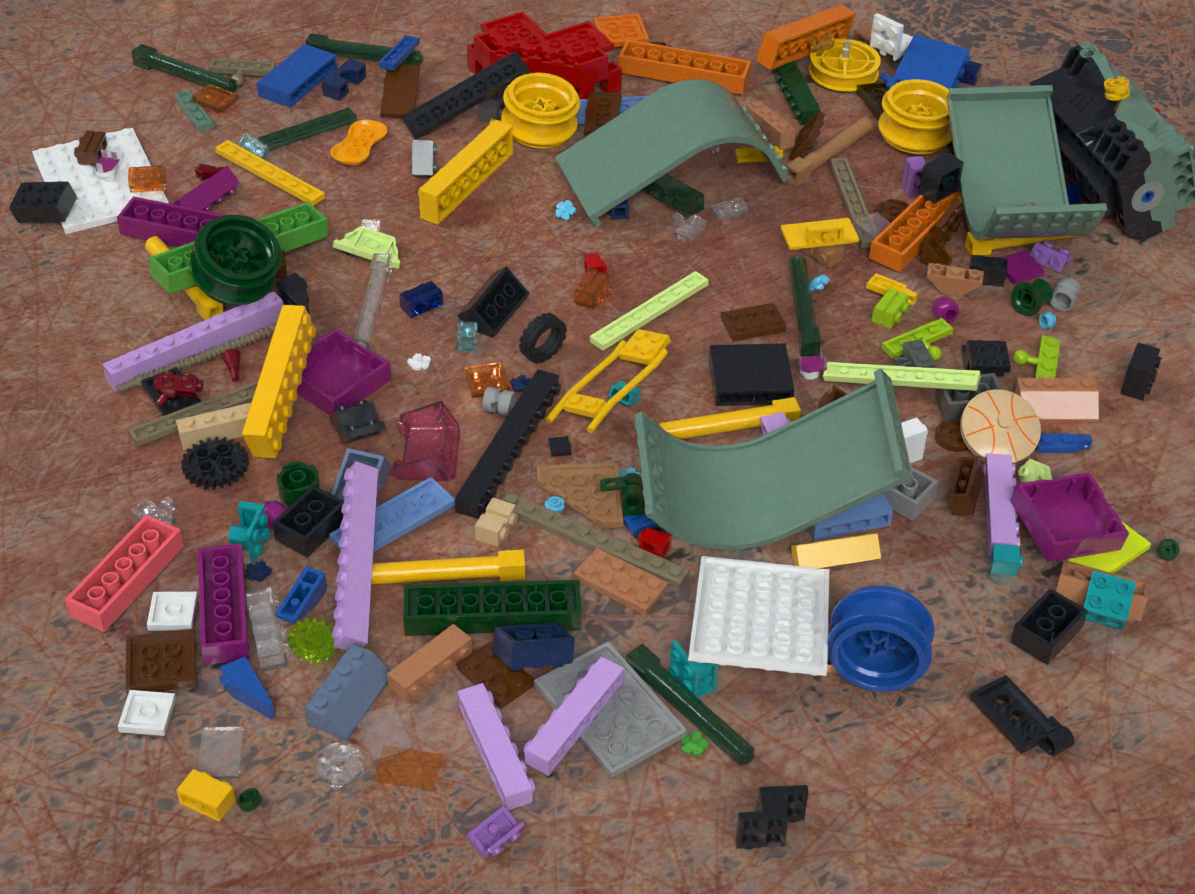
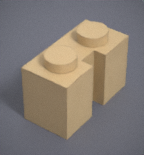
[475,498,518,547]

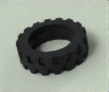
[519,313,567,364]

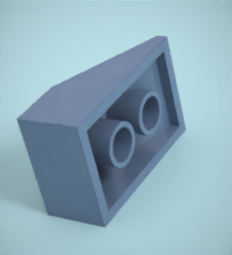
[331,448,391,501]

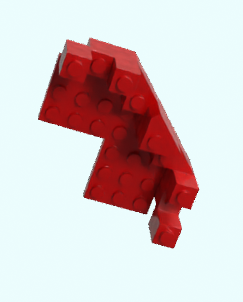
[467,11,622,99]

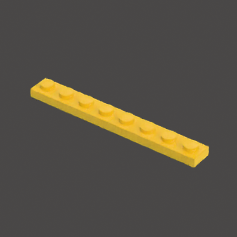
[215,140,325,206]

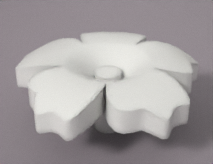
[407,353,431,371]

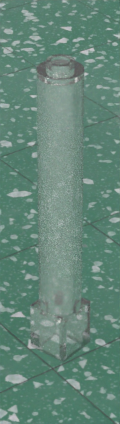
[353,253,393,350]

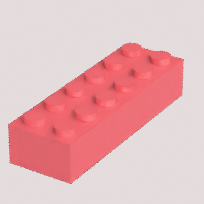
[65,515,184,633]

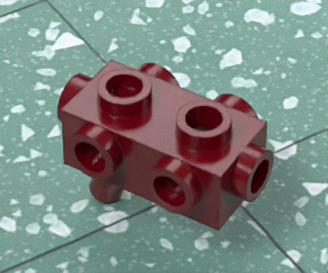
[153,372,203,407]

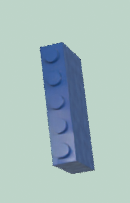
[257,44,337,108]

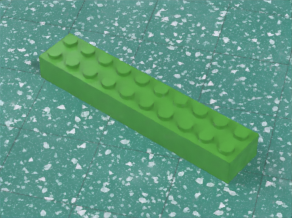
[149,202,328,294]

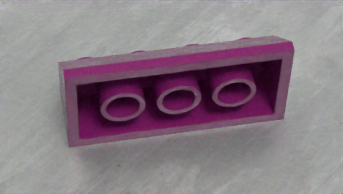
[173,166,240,211]

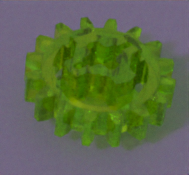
[288,617,336,664]

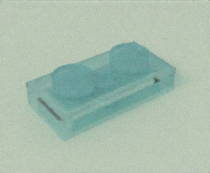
[238,132,270,159]

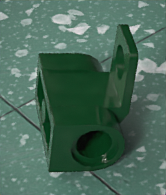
[600,473,645,516]

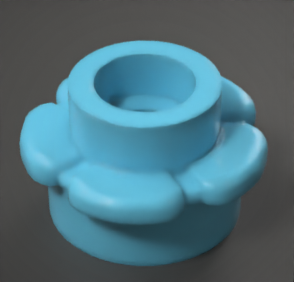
[1039,312,1056,329]
[545,496,565,514]

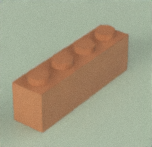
[746,101,795,150]
[387,624,472,703]

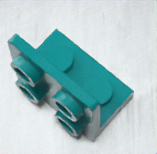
[1083,571,1136,631]
[668,640,719,700]

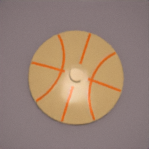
[960,389,1041,464]

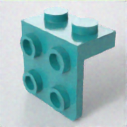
[237,501,271,562]

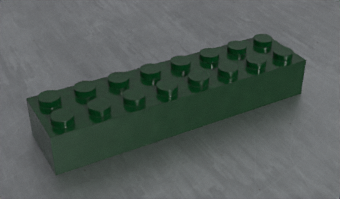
[403,580,582,636]

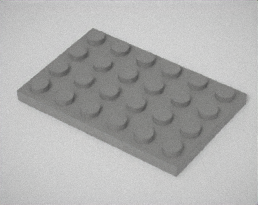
[534,641,688,779]

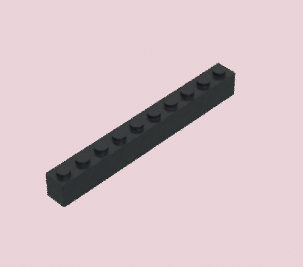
[455,369,561,519]

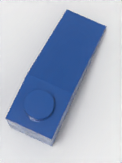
[275,566,327,624]
[219,657,275,719]

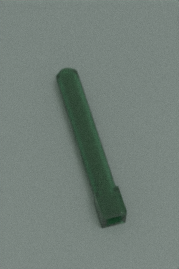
[305,33,423,66]
[131,44,237,95]
[788,256,821,356]
[626,644,755,766]

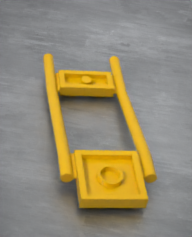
[545,329,671,433]

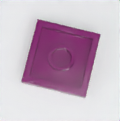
[1000,250,1045,285]

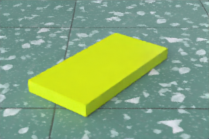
[1062,522,1151,573]

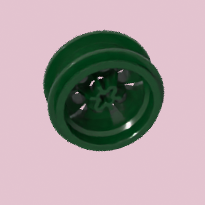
[190,215,282,306]

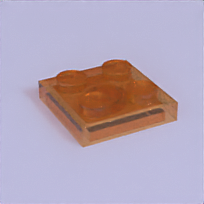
[192,84,238,113]
[465,362,510,398]

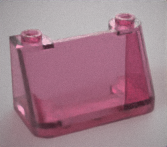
[391,400,460,482]

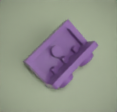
[1030,240,1074,272]
[466,805,525,859]

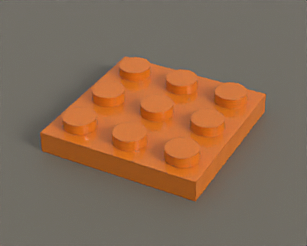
[594,13,649,47]

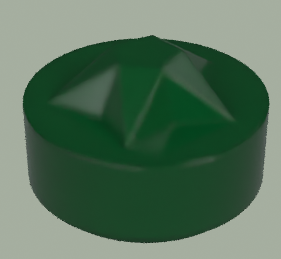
[1156,539,1179,561]
[237,788,262,812]

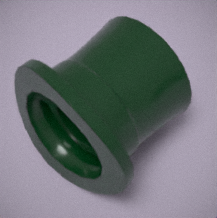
[1011,279,1053,316]

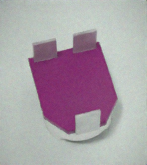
[94,150,120,179]
[798,349,827,380]

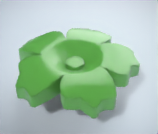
[681,731,709,757]

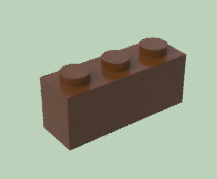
[948,456,984,515]

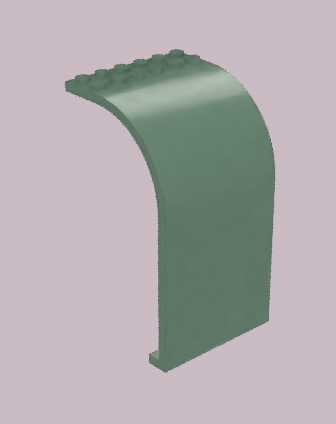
[555,79,789,228]
[946,85,1107,240]
[635,369,914,550]

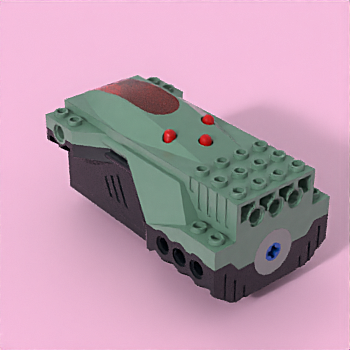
[1029,40,1195,241]

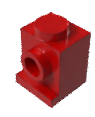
[584,253,607,282]
[637,527,672,558]

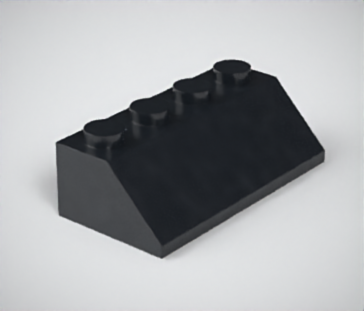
[457,266,530,338]

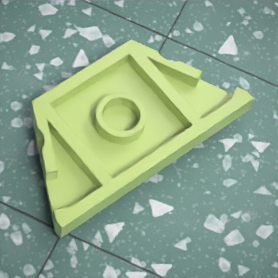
[333,226,400,269]

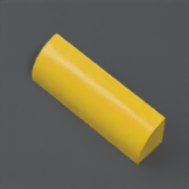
[791,533,881,568]

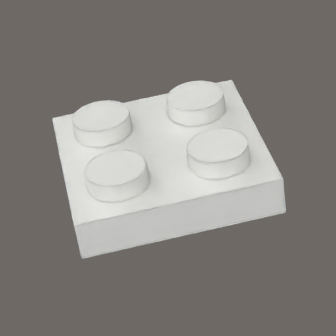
[147,592,198,631]
[118,690,176,736]

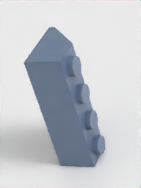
[305,644,390,741]

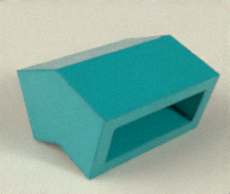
[608,381,641,406]
[229,524,250,551]

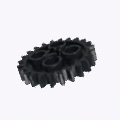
[181,436,249,490]

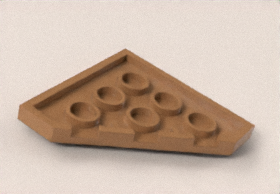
[537,463,623,528]

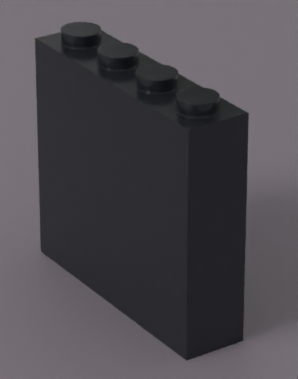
[709,343,794,406]

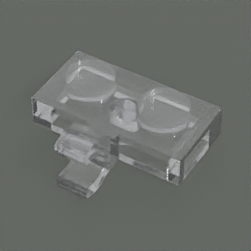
[671,213,708,244]
[130,496,176,525]

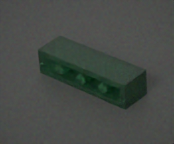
[643,173,704,217]

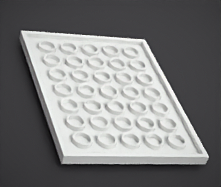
[32,128,169,234]
[688,556,829,676]

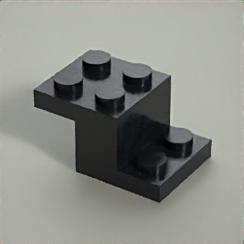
[961,340,1011,377]
[330,400,386,445]
[735,785,809,850]

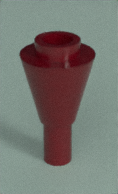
[195,163,225,181]
[221,349,241,382]

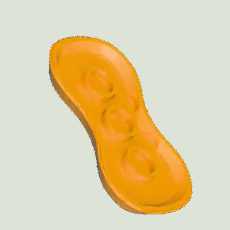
[330,120,388,166]

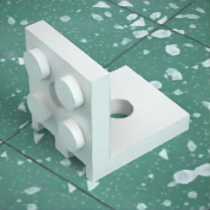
[870,13,913,61]

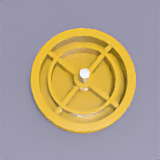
[809,39,881,92]

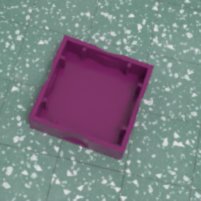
[297,328,391,416]
[1010,472,1129,562]

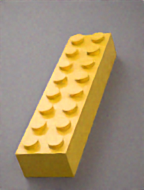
[418,120,513,225]
[242,305,316,458]

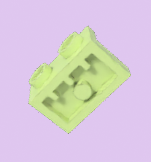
[1018,459,1053,483]

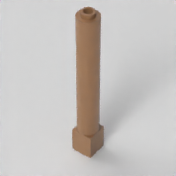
[786,117,873,186]

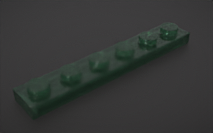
[258,107,357,151]

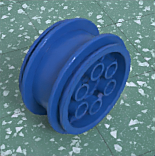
[827,586,935,692]

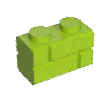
[872,288,910,329]

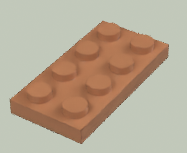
[573,547,668,616]

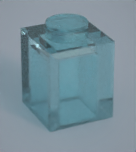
[456,321,478,351]

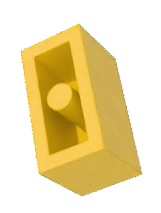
[176,769,236,822]

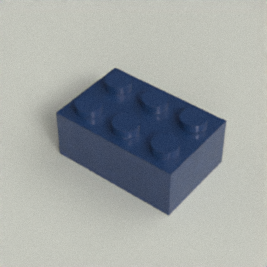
[493,623,575,670]

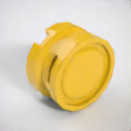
[1104,76,1130,101]

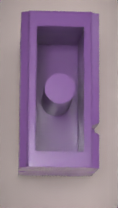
[902,156,926,198]

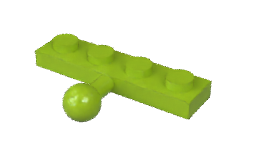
[881,318,954,361]
[1013,335,1061,378]

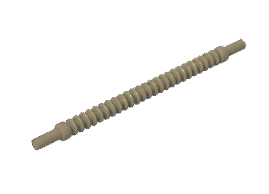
[116,323,276,393]

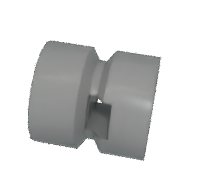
[1050,277,1081,311]
[482,386,516,416]

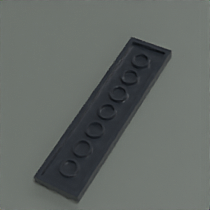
[401,51,530,140]

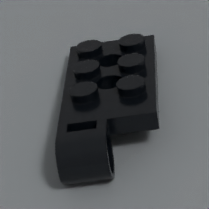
[970,675,1075,756]

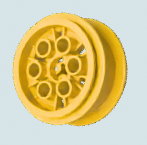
[501,73,580,149]
[878,79,953,154]

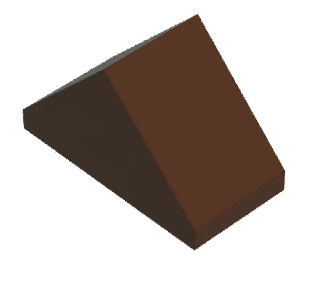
[920,232,953,266]

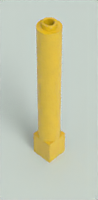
[965,232,1077,256]
[145,236,224,320]
[658,397,801,439]
[371,549,526,585]

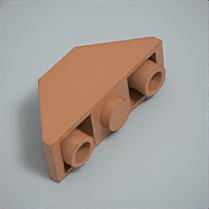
[927,263,984,297]

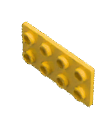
[781,218,859,250]

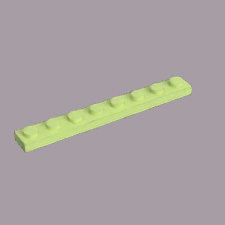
[590,271,709,351]
[823,362,981,391]

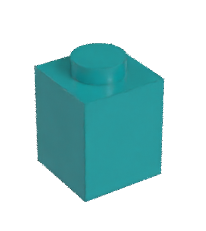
[990,544,1023,576]

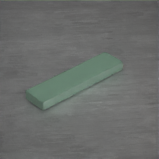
[174,90,214,132]

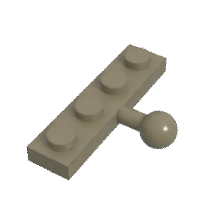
[209,58,276,87]

